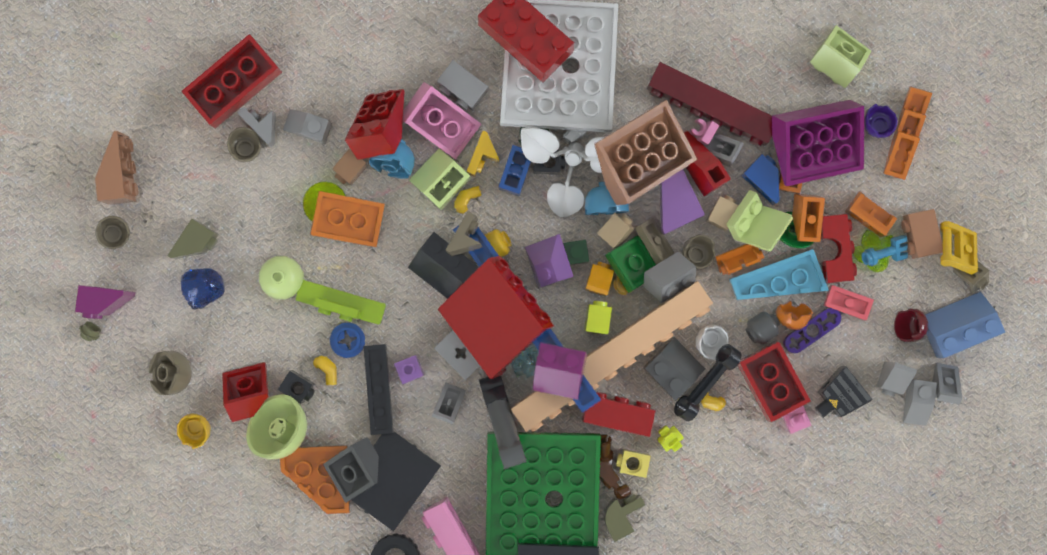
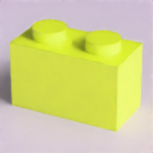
[584,301,612,334]

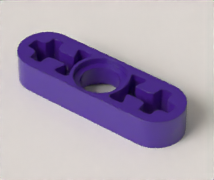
[783,308,841,353]

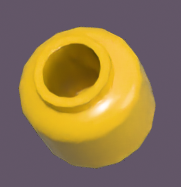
[484,229,512,258]

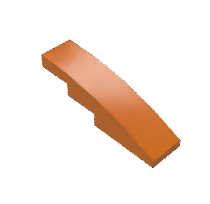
[883,86,933,180]

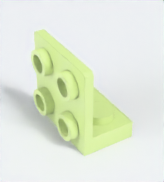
[726,190,793,252]

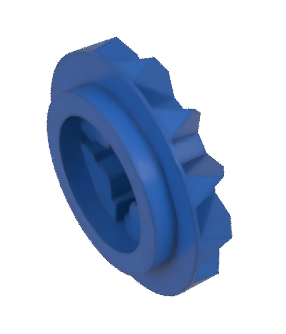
[330,323,365,358]

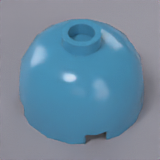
[369,139,415,179]
[585,182,629,215]

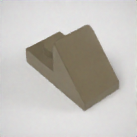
[446,211,482,256]

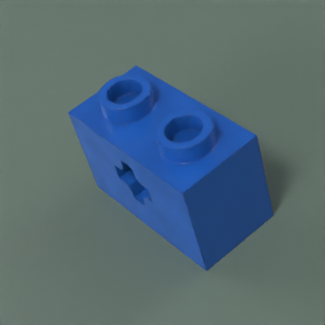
[498,145,531,197]

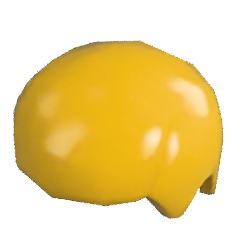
[177,413,211,449]

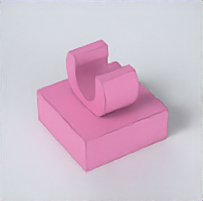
[689,119,720,145]
[783,406,812,434]

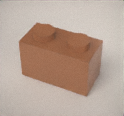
[901,209,943,259]

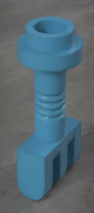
[862,235,908,266]

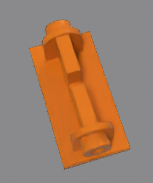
[716,244,764,275]

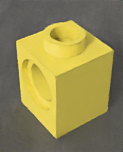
[616,449,651,478]

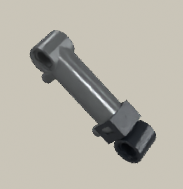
[479,376,527,469]

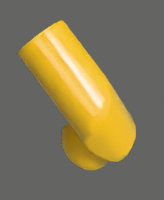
[454,186,482,214]
[313,355,337,385]
[701,393,726,411]

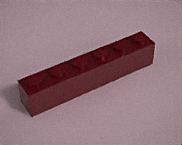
[647,62,772,147]

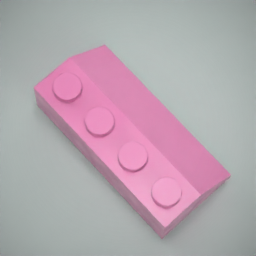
[422,497,480,555]

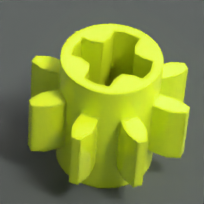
[657,425,684,452]

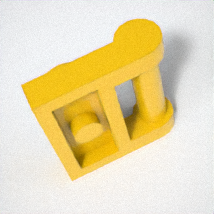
[940,221,978,275]

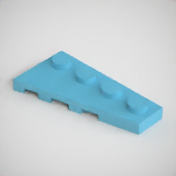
[729,249,829,300]

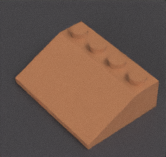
[594,100,698,205]

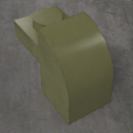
[604,494,645,542]

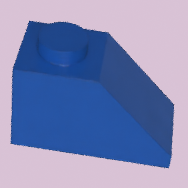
[741,154,780,205]

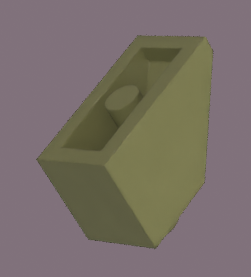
[167,219,219,259]

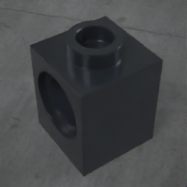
[534,150,565,175]
[278,370,315,404]

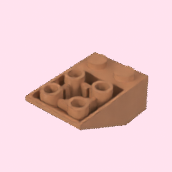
[95,131,138,205]

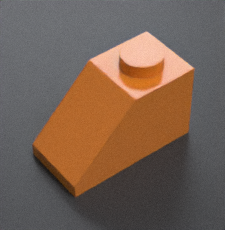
[792,194,825,242]

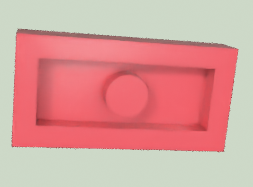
[823,285,874,321]

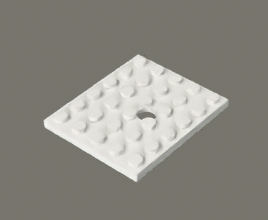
[500,0,618,133]

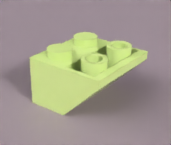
[409,149,471,210]

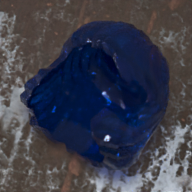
[180,268,225,310]

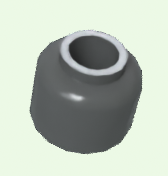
[746,311,780,345]

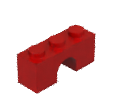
[821,214,857,283]

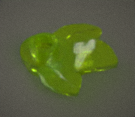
[853,229,894,272]

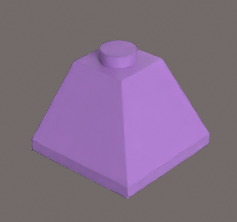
[525,234,574,289]

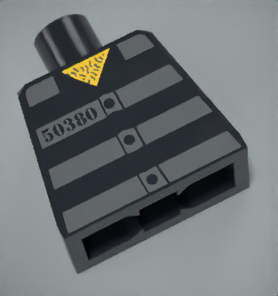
[815,366,873,418]

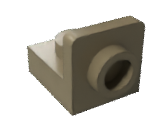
[953,261,989,294]

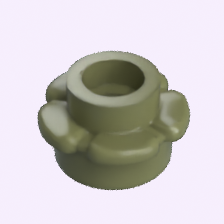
[79,321,101,341]

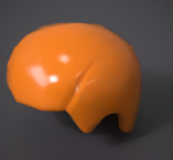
[776,301,813,330]

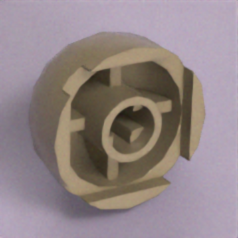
[149,351,192,395]

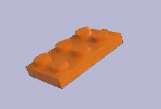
[310,191,385,247]

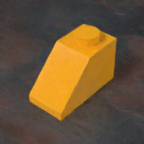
[584,261,614,296]

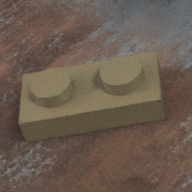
[635,218,675,265]

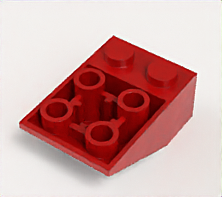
[345,89,405,160]

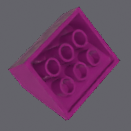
[772,100,865,186]

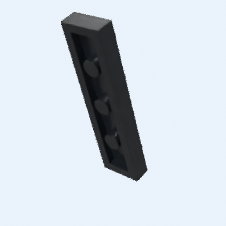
[363,344,394,435]

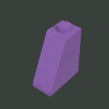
[660,169,705,235]

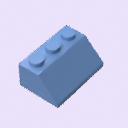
[925,292,1006,358]

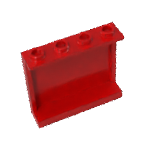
[437,256,554,379]

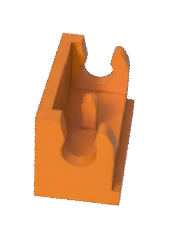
[845,192,897,237]

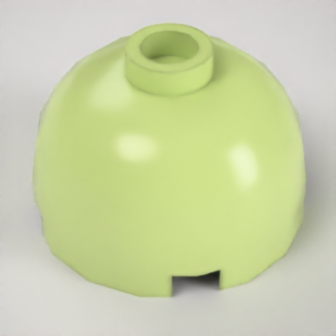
[259,256,304,300]

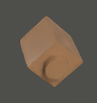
[332,149,368,185]

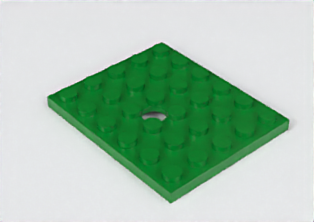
[486,432,601,555]

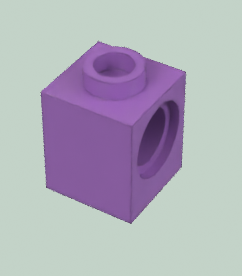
[394,355,425,385]

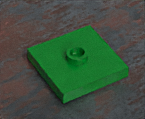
[605,235,656,293]

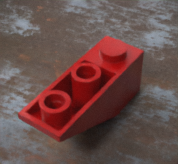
[684,130,731,197]

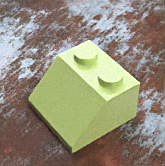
[810,25,871,88]

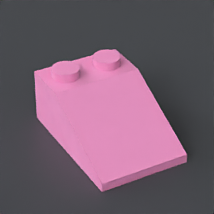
[403,82,481,160]

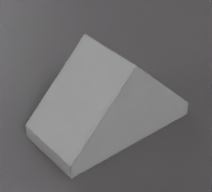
[704,133,744,167]
[432,383,466,424]

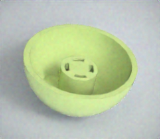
[246,394,307,459]

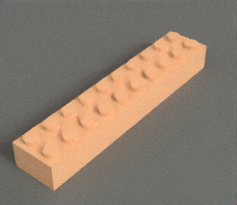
[511,281,713,432]

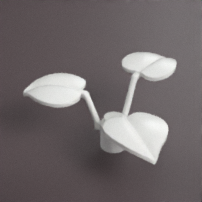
[521,127,604,218]

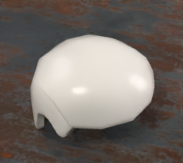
[695,324,729,360]

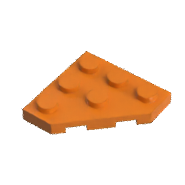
[280,445,350,514]

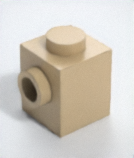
[706,195,739,231]
[597,213,635,248]

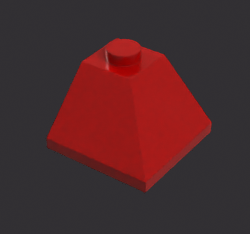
[222,362,268,422]

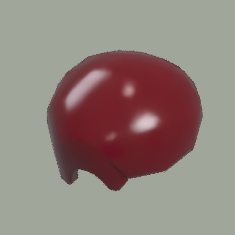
[894,308,928,342]

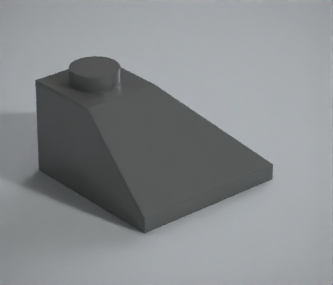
[323,437,379,503]

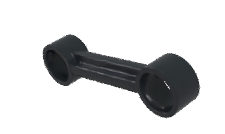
[674,344,742,422]

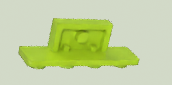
[296,280,386,325]

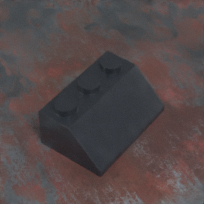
[408,232,479,299]

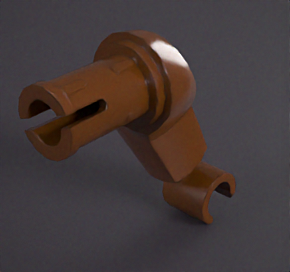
[600,434,631,499]

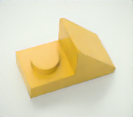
[466,130,500,177]

